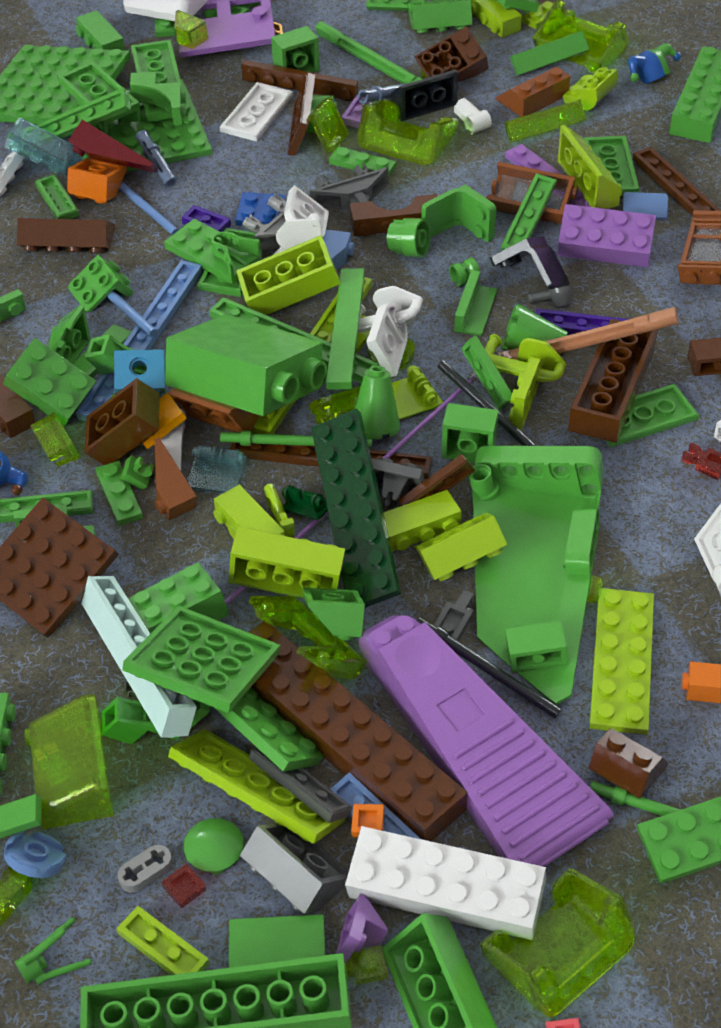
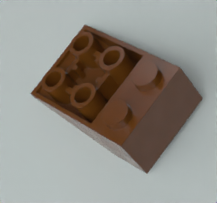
[414,26,489,82]

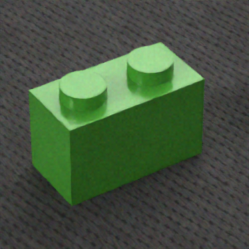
[505,620,568,672]

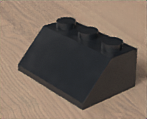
[391,70,458,121]

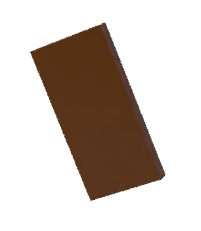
[287,72,315,156]

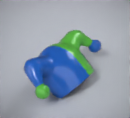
[628,43,681,84]

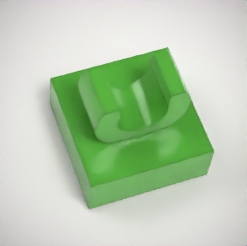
[121,455,154,490]

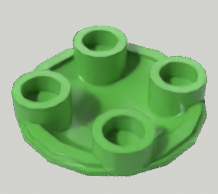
[183,818,244,875]

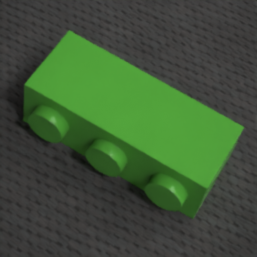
[75,10,125,50]

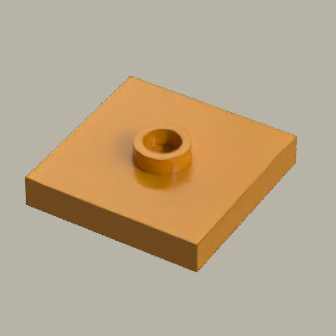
[142,392,187,449]

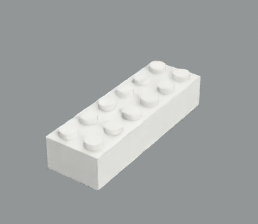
[345,826,546,940]

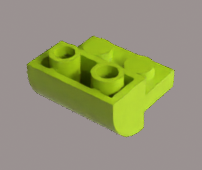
[563,67,618,111]

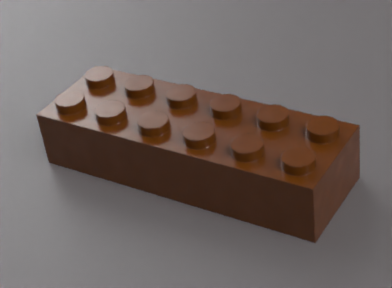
[568,318,658,443]

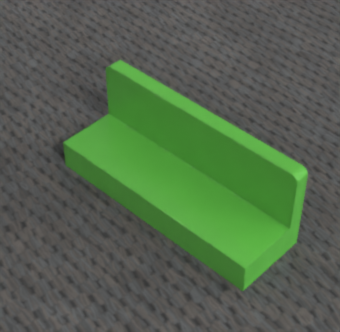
[454,270,497,336]

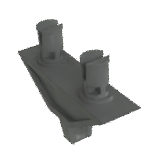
[309,163,389,210]

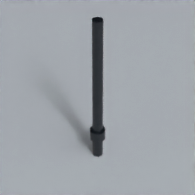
[416,617,561,718]

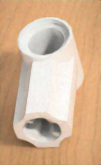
[454,98,492,134]

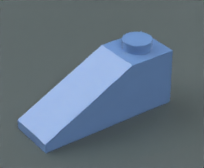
[323,230,355,271]

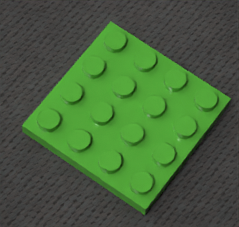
[122,606,280,713]

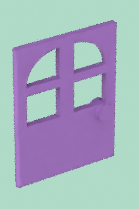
[177,0,275,57]

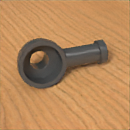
[528,285,572,307]

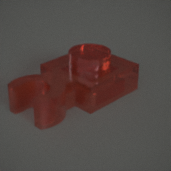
[682,443,721,480]

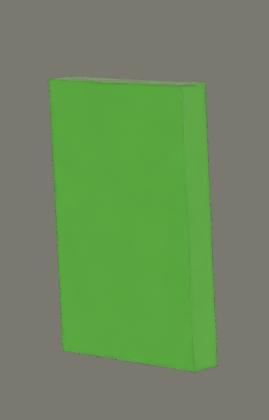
[229,914,325,968]

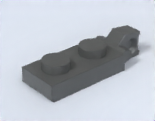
[434,590,474,642]

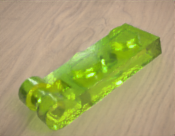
[309,386,361,424]

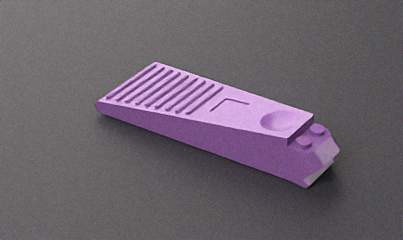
[359,615,614,867]

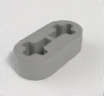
[118,845,172,893]

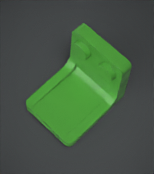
[422,184,496,242]

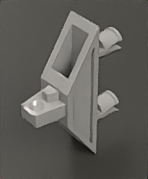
[242,193,286,250]

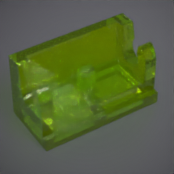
[30,412,81,467]

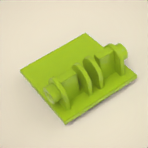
[392,365,443,420]

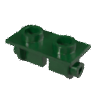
[282,485,328,520]

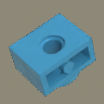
[114,350,166,397]

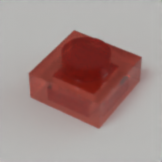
[162,863,206,909]

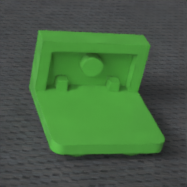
[68,254,134,312]

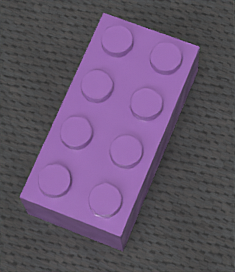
[558,204,656,267]

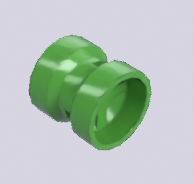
[449,258,481,287]

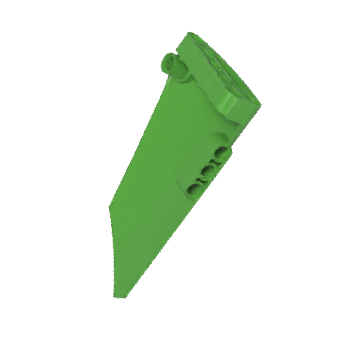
[469,446,604,705]

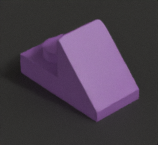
[336,893,388,962]

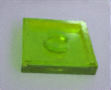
[308,97,349,154]

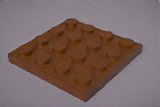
[0,497,119,638]

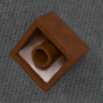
[588,728,668,798]

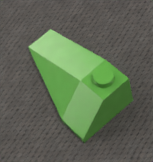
[48,305,91,364]

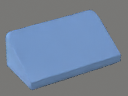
[622,192,668,220]

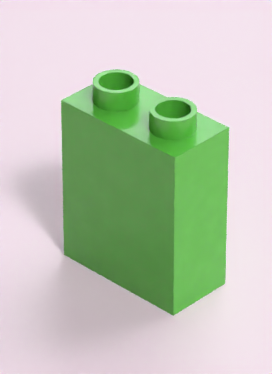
[165,314,327,416]

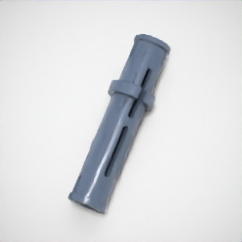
[358,83,405,104]
[135,130,177,187]

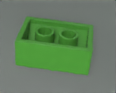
[407,0,472,33]

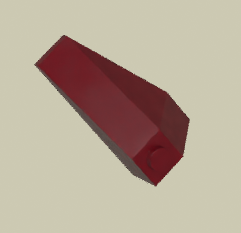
[68,120,158,173]

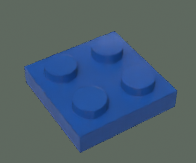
[235,192,286,226]

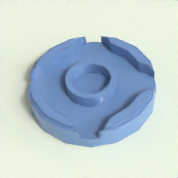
[4,832,66,878]

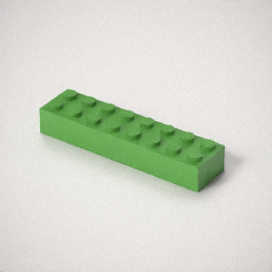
[80,953,352,1028]

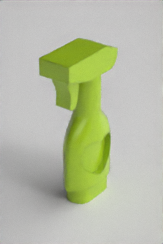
[264,484,295,538]

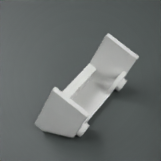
[123,0,208,22]

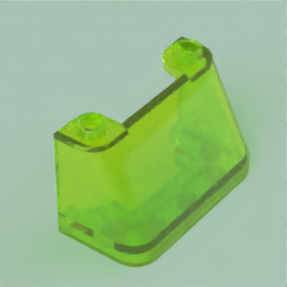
[532,0,629,73]
[357,99,459,165]
[24,693,114,830]
[479,867,635,1018]

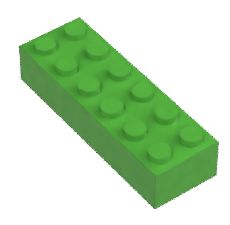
[669,46,721,143]

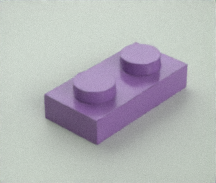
[341,95,376,129]

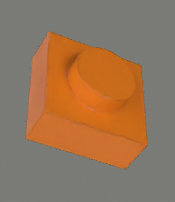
[351,804,385,837]

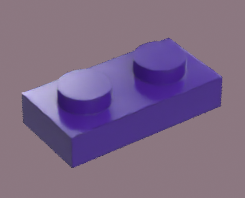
[182,205,231,232]

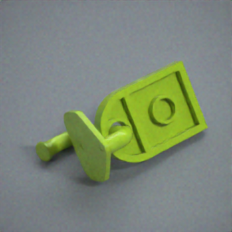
[484,334,567,431]

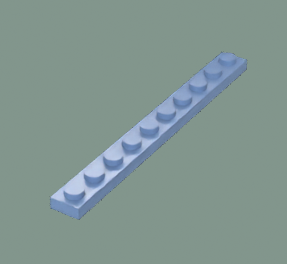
[76,260,203,422]

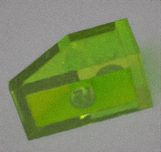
[175,10,209,50]

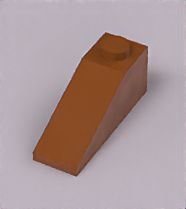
[154,438,197,520]

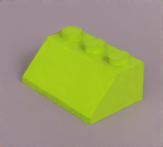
[414,513,508,581]

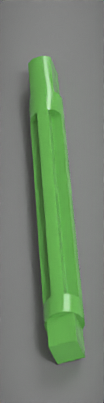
[315,21,422,84]

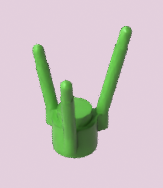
[15,918,92,985]

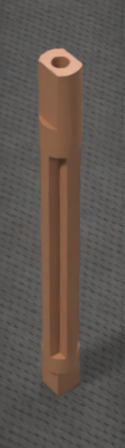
[499,307,679,360]

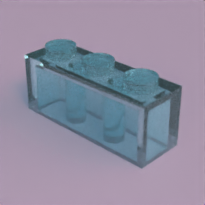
[5,117,75,176]

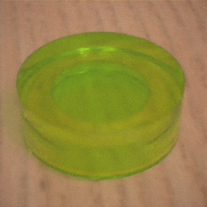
[587,575,603,604]

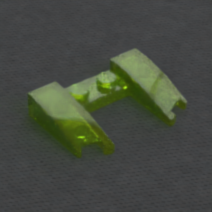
[248,596,367,679]

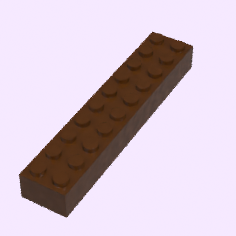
[248,620,468,842]

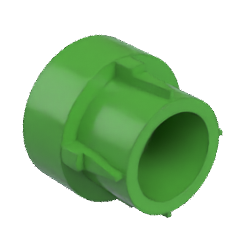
[387,218,431,258]

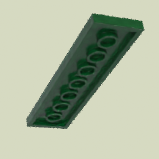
[311,409,401,608]

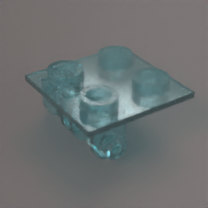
[187,445,247,493]

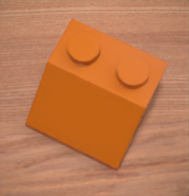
[67,158,127,204]

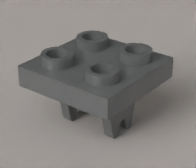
[372,458,425,508]

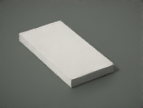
[219,82,293,141]

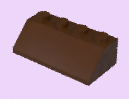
[17,218,115,253]

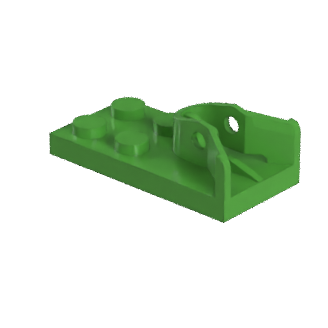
[58,61,141,135]
[164,219,262,284]

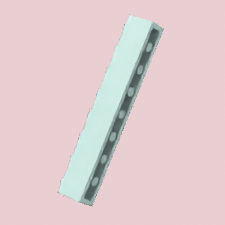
[81,576,197,738]

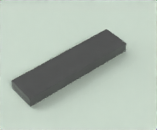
[249,748,352,823]

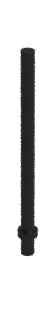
[437,360,537,446]

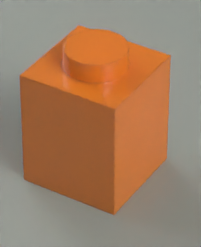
[681,661,721,703]

